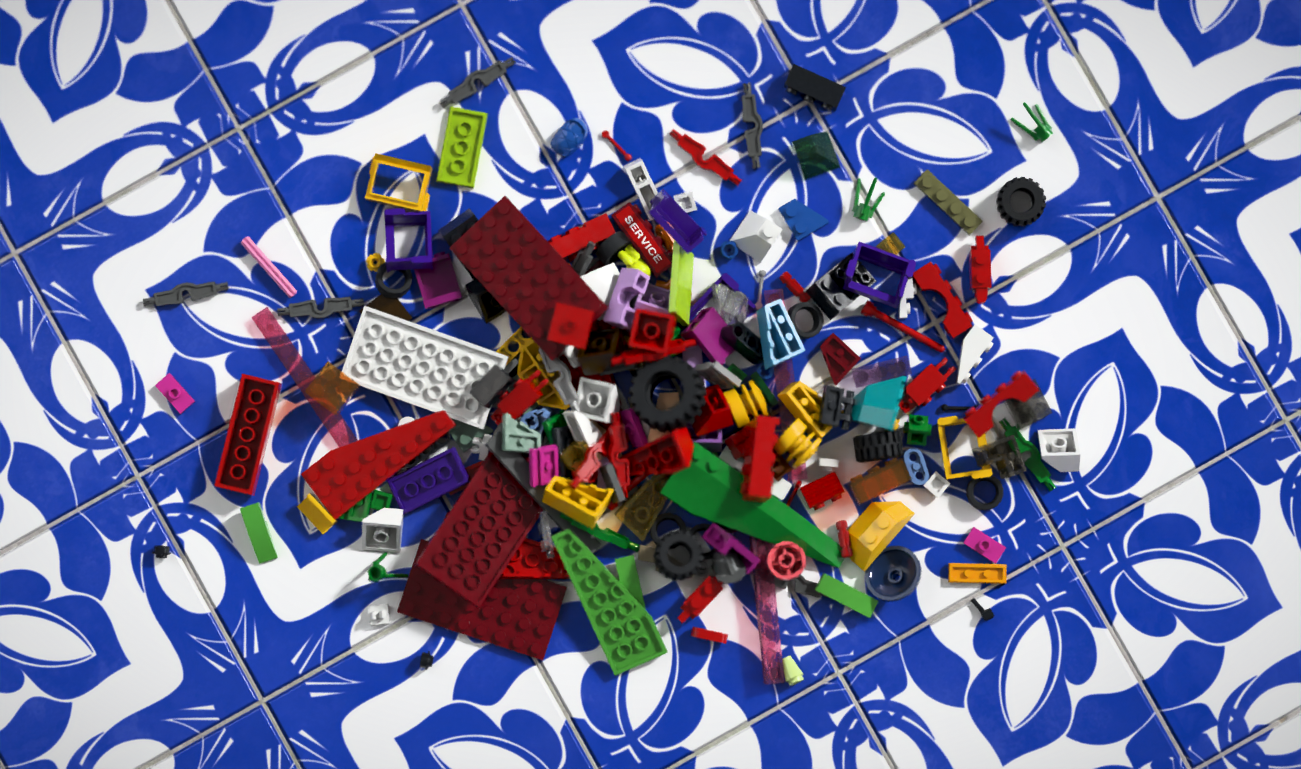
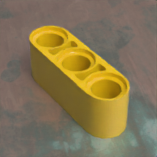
[496,327,532,366]

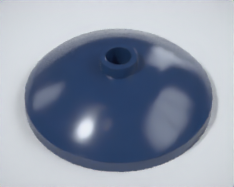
[865,546,921,602]

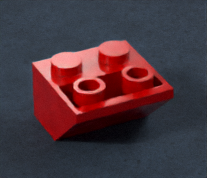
[691,384,733,436]

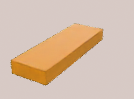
[948,563,1007,584]

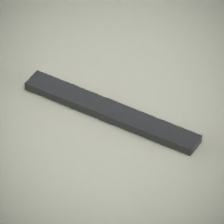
[485,431,601,553]

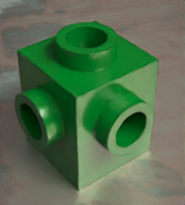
[903,414,932,446]

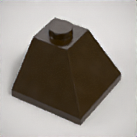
[577,327,621,375]

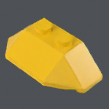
[517,339,577,410]
[848,501,915,572]

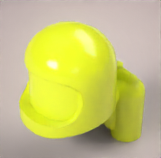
[618,245,651,276]

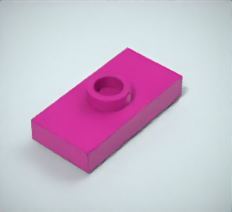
[155,373,195,414]
[619,408,648,447]
[963,527,1006,564]

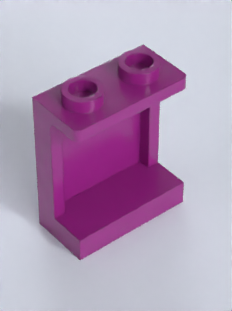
[414,252,463,310]
[681,306,735,365]
[701,522,760,574]

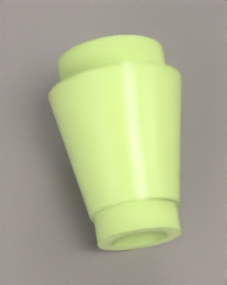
[780,656,804,686]

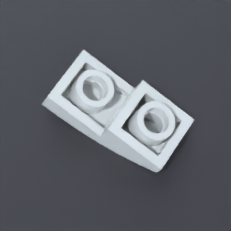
[898,279,917,319]

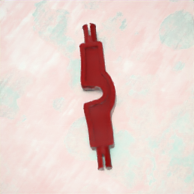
[669,129,742,186]
[610,338,696,366]
[608,412,631,498]
[569,421,625,490]

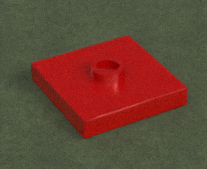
[547,302,595,349]

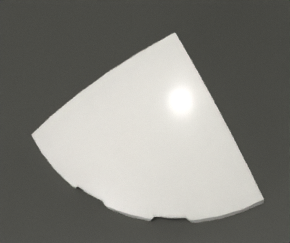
[581,263,630,321]

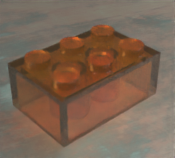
[848,457,912,505]

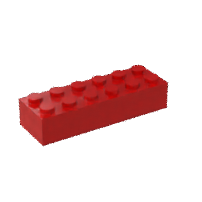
[214,374,282,495]

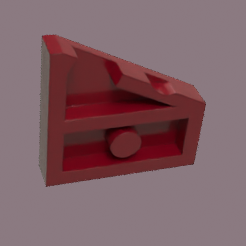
[820,333,861,386]

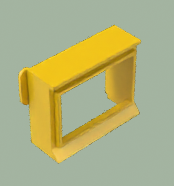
[365,153,432,212]
[937,416,992,480]

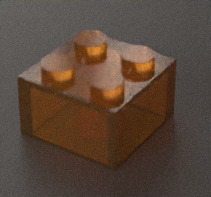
[305,362,361,416]

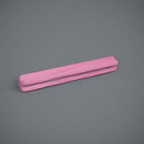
[241,236,297,298]

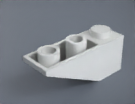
[956,324,994,385]

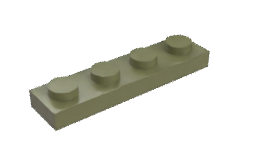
[914,169,983,236]

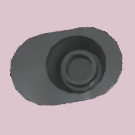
[711,548,746,584]

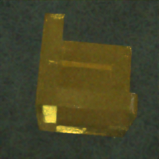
[876,232,906,255]
[560,441,589,471]

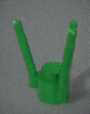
[1011,102,1053,142]
[852,177,885,222]
[368,552,408,583]

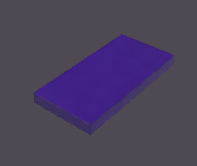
[387,447,470,515]

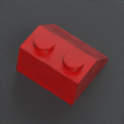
[628,308,677,354]

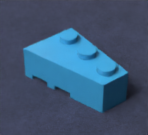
[756,299,805,370]

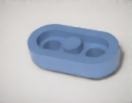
[903,448,929,485]

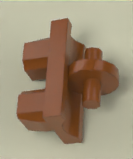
[770,450,792,482]

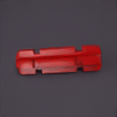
[779,271,811,302]
[836,520,853,558]

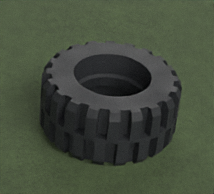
[629,356,706,433]

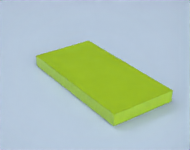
[436,107,488,189]
[668,241,694,326]

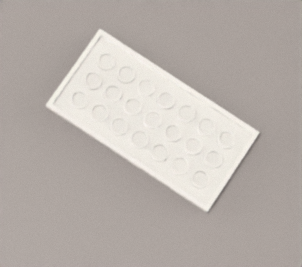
[340,306,509,429]

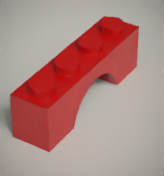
[912,262,973,340]
[963,370,1040,438]

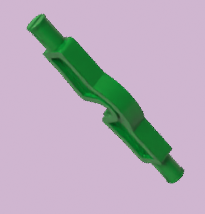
[999,418,1056,491]
[560,512,640,552]

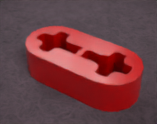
[691,627,728,644]

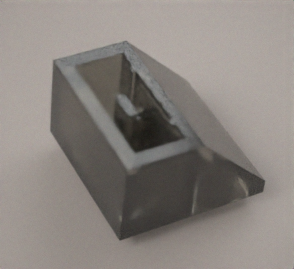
[1003,379,1053,430]

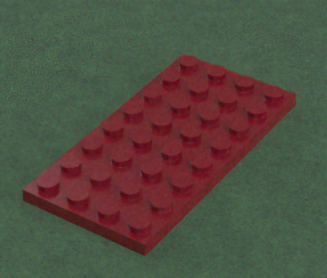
[449,196,609,361]
[414,451,543,608]
[397,539,567,660]

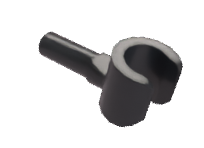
[971,598,994,621]

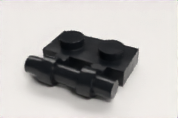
[818,385,855,430]

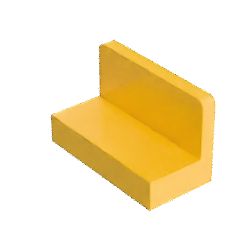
[297,493,338,535]

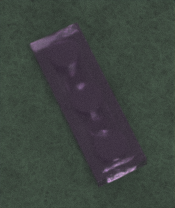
[851,355,912,388]

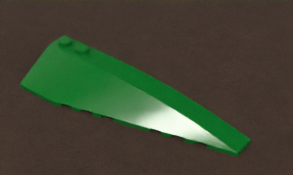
[660,442,845,568]

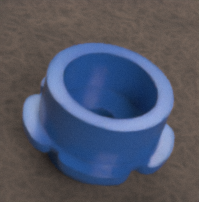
[720,241,739,260]

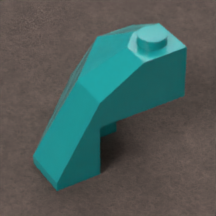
[851,376,907,431]

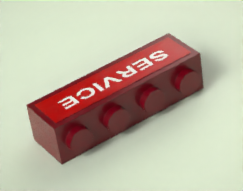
[611,202,673,279]

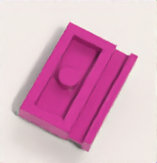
[529,444,559,487]

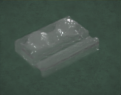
[538,511,555,558]

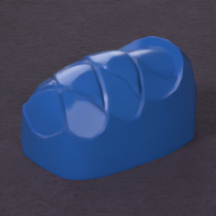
[550,118,588,158]

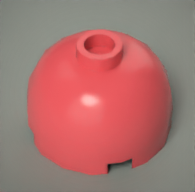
[768,541,806,581]

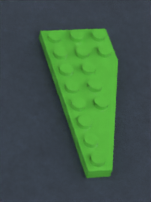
[551,528,668,676]

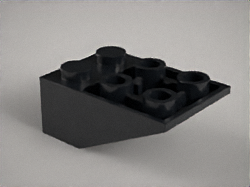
[438,208,478,280]
[806,253,876,320]

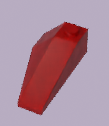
[619,427,694,476]

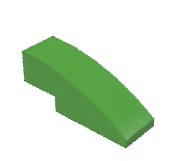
[240,502,278,564]
[615,555,646,610]
[815,573,878,618]

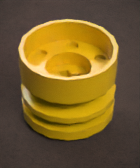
[723,380,769,429]
[773,418,822,469]

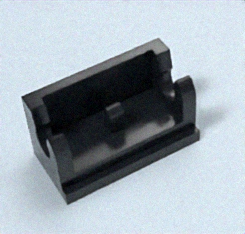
[469,364,515,409]

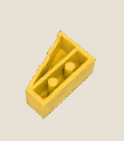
[777,381,844,440]
[542,476,614,529]

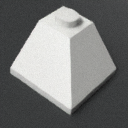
[730,210,783,263]
[576,377,621,423]
[1037,428,1081,472]
[362,508,403,553]

